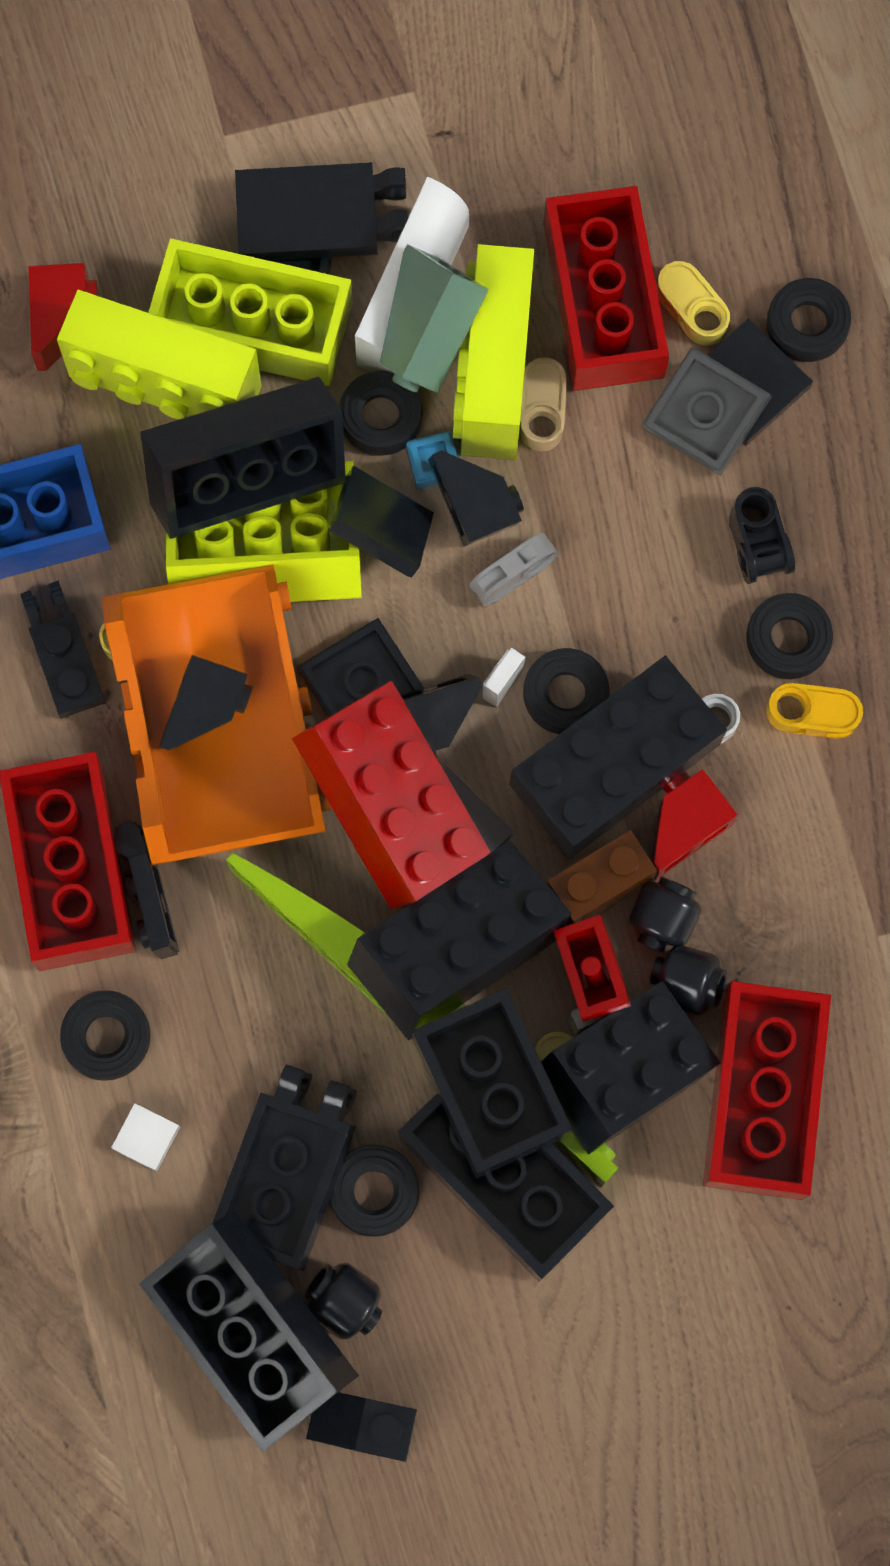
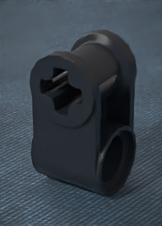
[729,487,795,584]

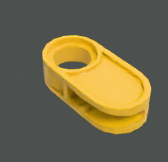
[766,683,863,739]

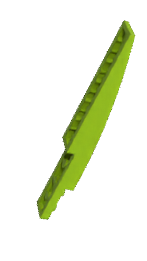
[226,853,619,1187]

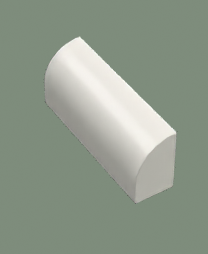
[355,177,469,373]

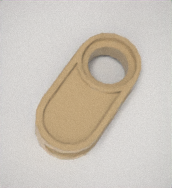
[520,357,567,452]

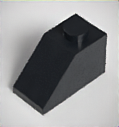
[428,450,524,547]
[159,655,253,750]
[400,674,482,758]
[306,1392,417,1462]

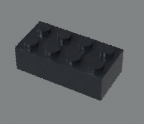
[140,377,346,539]
[509,655,727,859]
[347,840,572,1041]
[398,1094,614,1282]
[139,1211,359,1452]

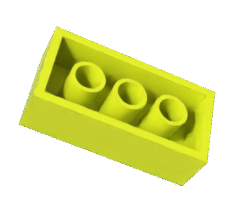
[148,238,353,386]
[453,244,534,460]
[57,290,262,419]

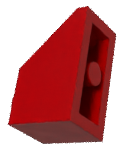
[28,263,99,371]
[651,769,738,881]
[554,915,631,1022]

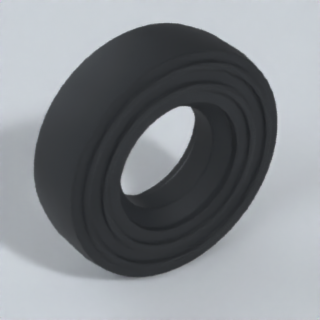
[767,278,851,362]
[339,371,423,456]
[746,593,833,679]
[523,648,610,734]
[60,990,151,1081]
[330,1145,419,1237]

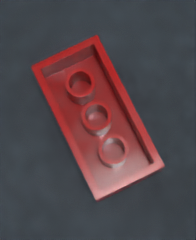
[543,186,669,391]
[291,681,491,910]
[0,752,136,972]
[703,981,831,1200]

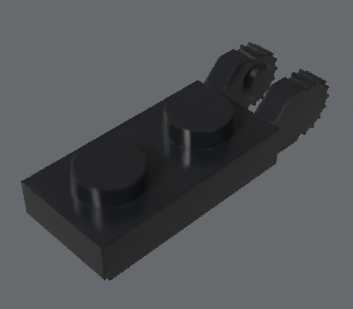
[20,580,106,719]
[114,820,180,959]

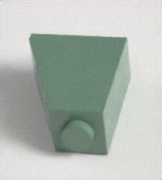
[380,244,489,393]

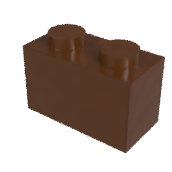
[547,830,657,926]

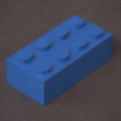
[0,444,111,579]

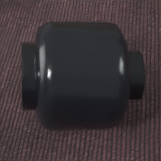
[629,876,702,953]
[650,945,727,1015]
[305,1263,382,1340]

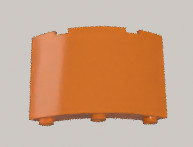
[101,565,331,865]

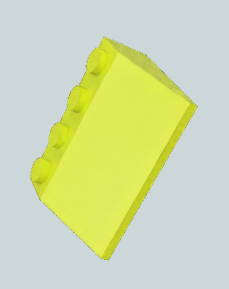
[166,461,362,602]

